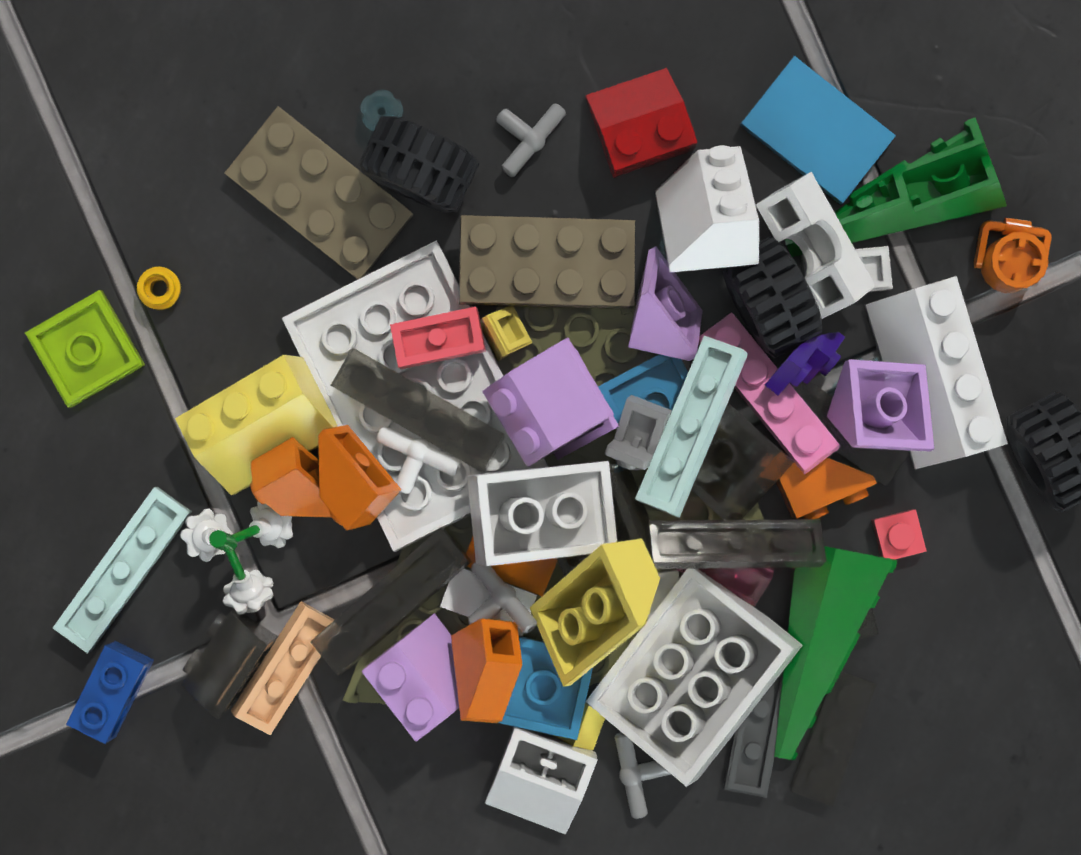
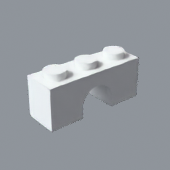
[756,172,875,319]

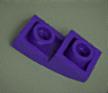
[765,332,845,396]

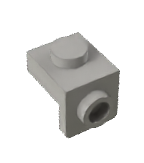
[605,395,672,470]

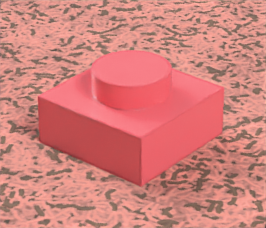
[872,509,927,559]

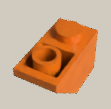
[771,458,877,522]
[451,618,523,723]

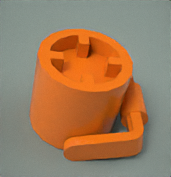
[974,217,1051,293]

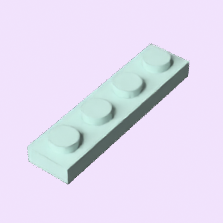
[635,336,748,517]
[53,487,192,654]

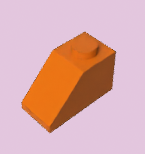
[318,425,402,531]
[250,437,332,518]

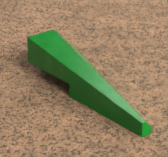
[785,117,1007,257]
[774,541,897,760]

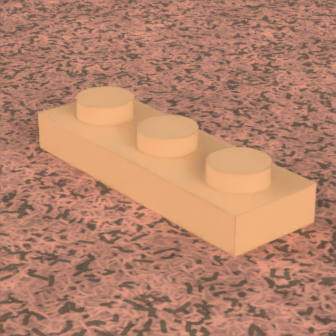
[231,601,340,735]

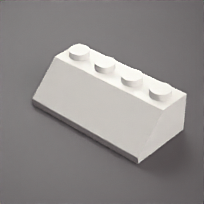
[864,276,1008,469]

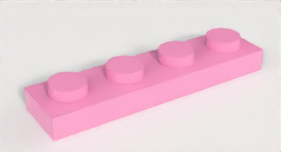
[699,312,840,475]

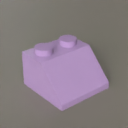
[482,338,614,467]
[361,613,459,742]

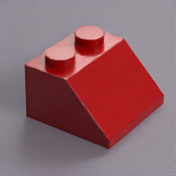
[585,68,698,177]

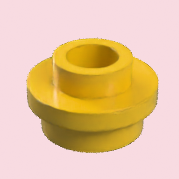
[137,267,181,310]

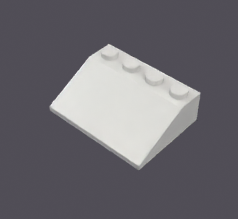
[586,565,803,787]

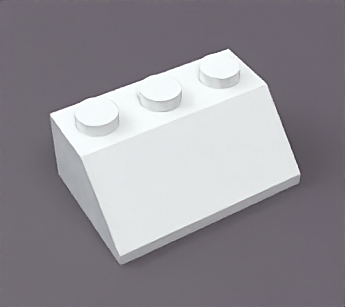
[655,145,759,272]

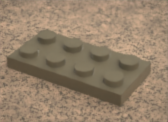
[225,106,414,279]
[459,215,635,309]

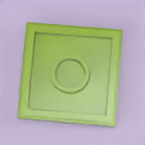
[25,290,145,408]

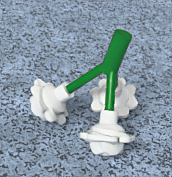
[180,502,293,614]

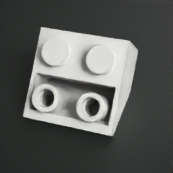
[485,727,598,834]

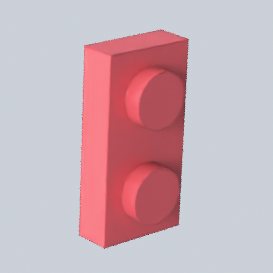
[390,306,486,369]

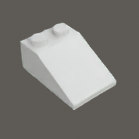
[467,461,617,566]

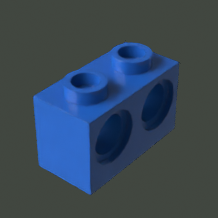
[66,641,154,744]

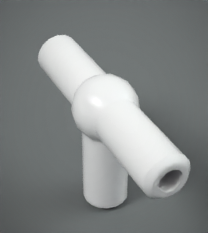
[377,426,461,494]

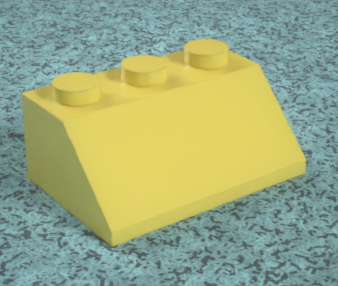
[175,355,338,495]
[529,539,660,687]

